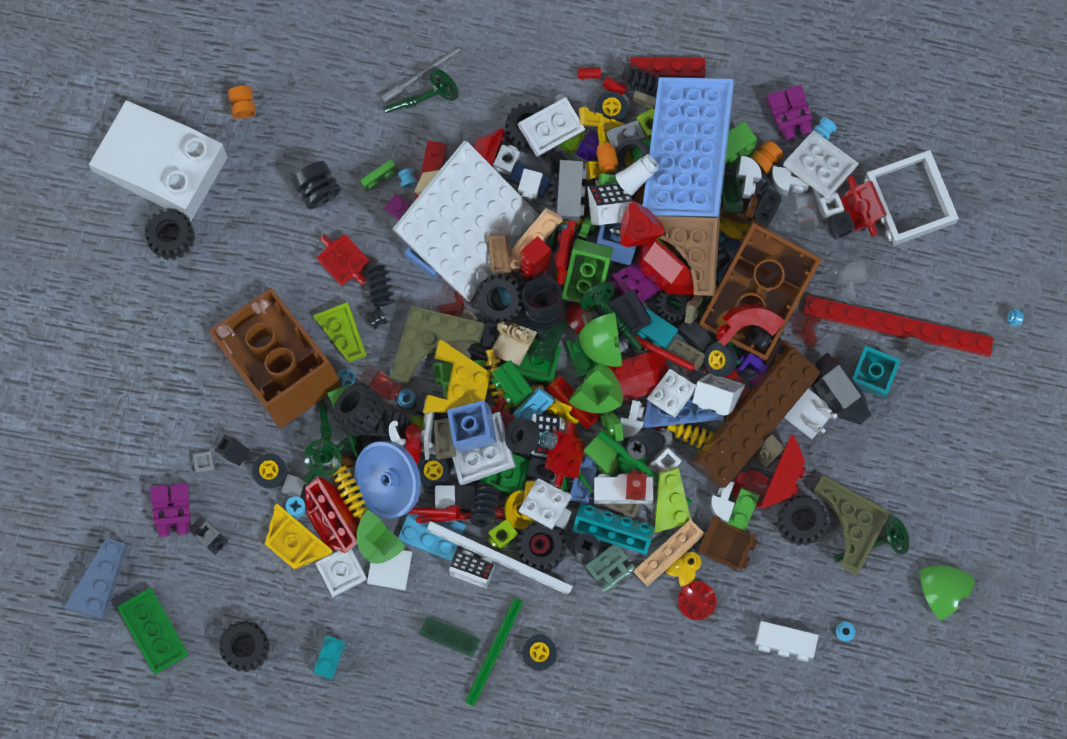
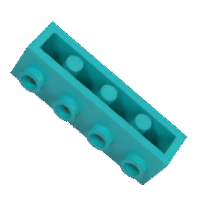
[572,503,655,555]

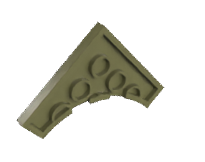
[389,306,485,384]
[813,475,891,576]

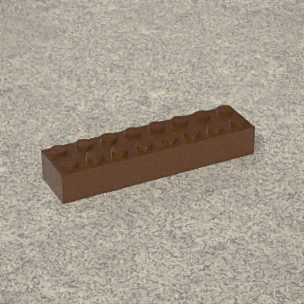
[691,347,821,488]

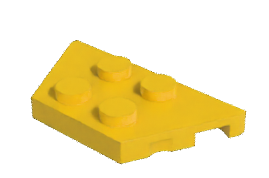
[265,503,333,570]

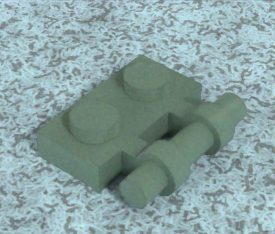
[585,544,636,593]

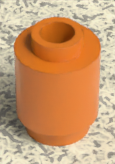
[596,143,619,173]

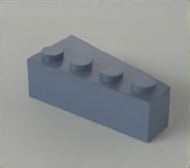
[64,538,128,621]

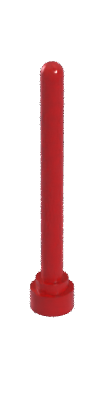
[625,334,695,371]
[416,504,506,524]
[371,505,460,521]

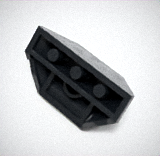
[814,353,871,425]

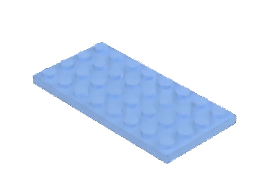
[643,78,735,219]

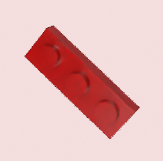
[547,376,600,429]

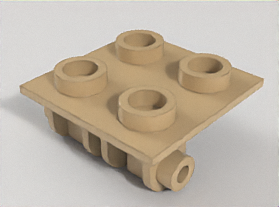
[492,321,537,366]

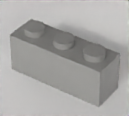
[557,160,586,222]

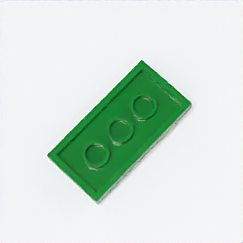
[117,588,190,675]

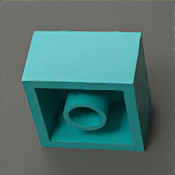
[852,345,901,399]

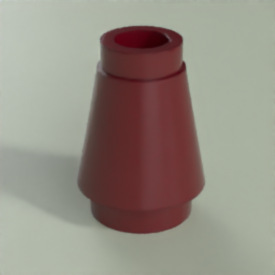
[530,534,549,554]

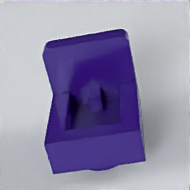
[576,130,599,162]
[734,353,768,374]

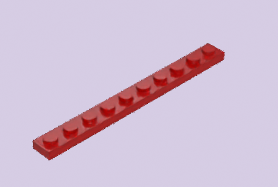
[803,295,994,357]

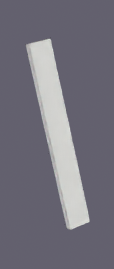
[427,521,573,595]

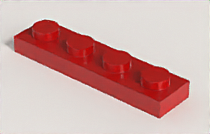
[630,57,705,78]

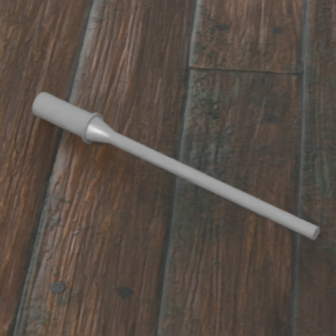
[381,47,461,102]

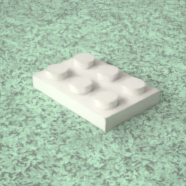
[518,97,585,157]

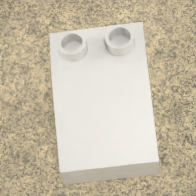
[89,101,228,222]

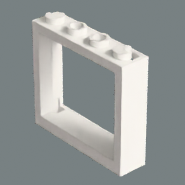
[864,150,959,246]

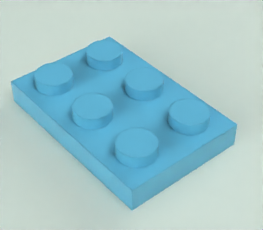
[398,505,466,562]

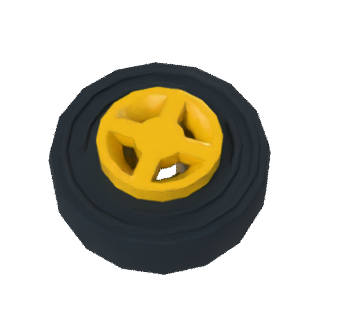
[595,92,628,122]
[705,342,737,377]
[252,454,287,488]
[417,454,451,489]
[522,635,557,671]

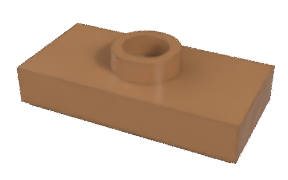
[488,234,511,273]

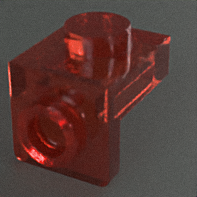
[437,291,464,316]
[801,316,822,348]
[369,371,401,400]

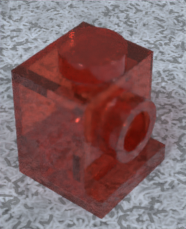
[625,470,647,501]

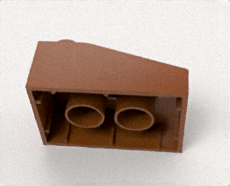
[698,219,822,361]
[208,288,343,430]

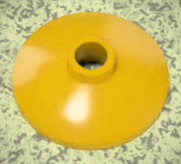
[505,491,534,530]

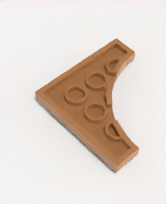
[656,216,720,296]

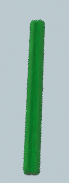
[466,598,523,706]

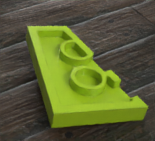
[313,302,367,363]
[654,467,691,533]

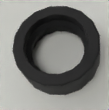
[616,139,650,172]

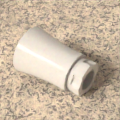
[616,154,659,195]

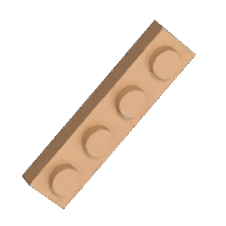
[510,208,562,272]
[633,519,705,586]

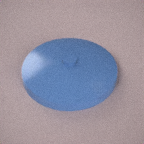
[354,440,421,519]

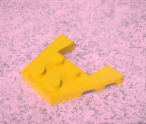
[579,107,634,180]
[423,340,490,414]

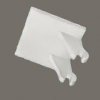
[647,369,697,418]
[784,389,837,440]
[421,412,451,460]
[519,478,572,529]

